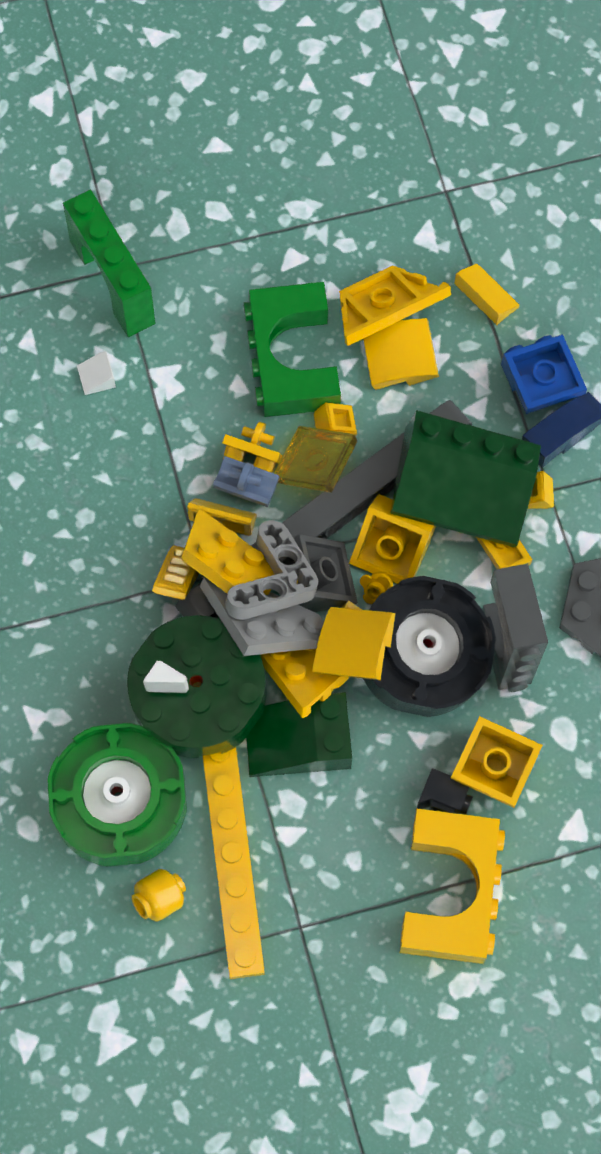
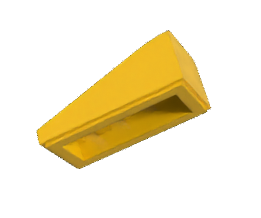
[152,545,199,600]

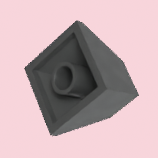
[284,534,358,612]

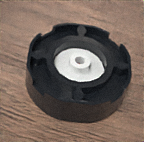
[363,576,496,717]

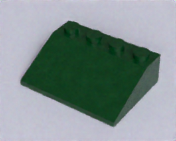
[390,410,541,548]

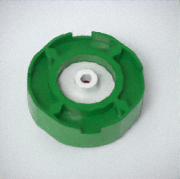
[47,723,187,867]

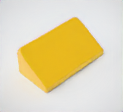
[454,264,520,325]
[187,498,257,536]

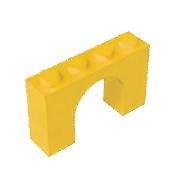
[399,808,505,964]

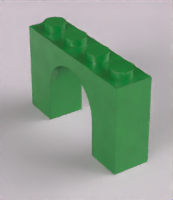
[63,189,156,337]
[244,282,341,417]

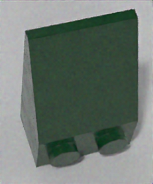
[246,692,352,777]

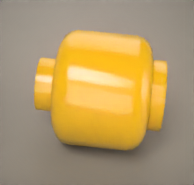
[131,869,186,922]

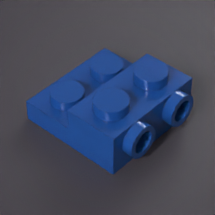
[501,334,587,414]

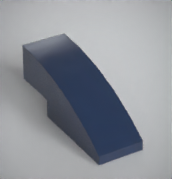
[522,392,601,468]

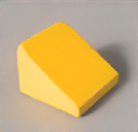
[314,402,357,441]
[528,471,554,509]

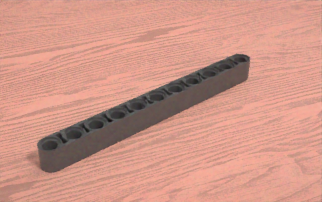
[175,400,472,619]

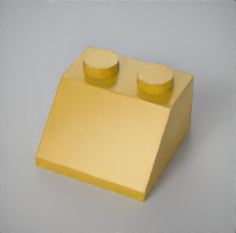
[349,494,436,584]
[451,716,543,808]

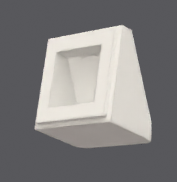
[77,351,116,395]
[143,661,189,693]

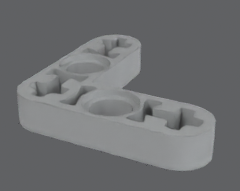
[225,520,319,620]

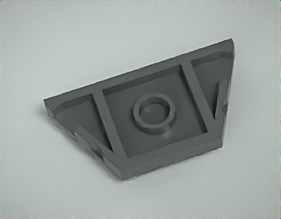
[559,558,601,657]

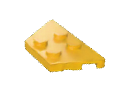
[339,265,451,346]
[181,509,298,595]
[260,649,349,718]

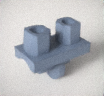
[213,456,280,507]

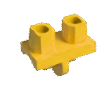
[222,421,284,473]

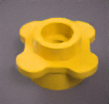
[359,572,393,604]

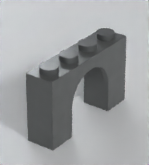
[482,563,548,692]

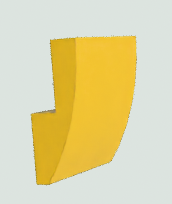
[363,318,439,390]
[312,607,395,680]

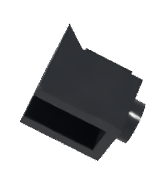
[416,768,473,815]

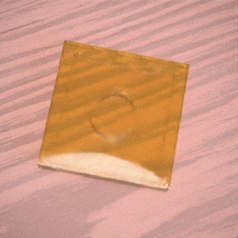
[274,426,358,492]

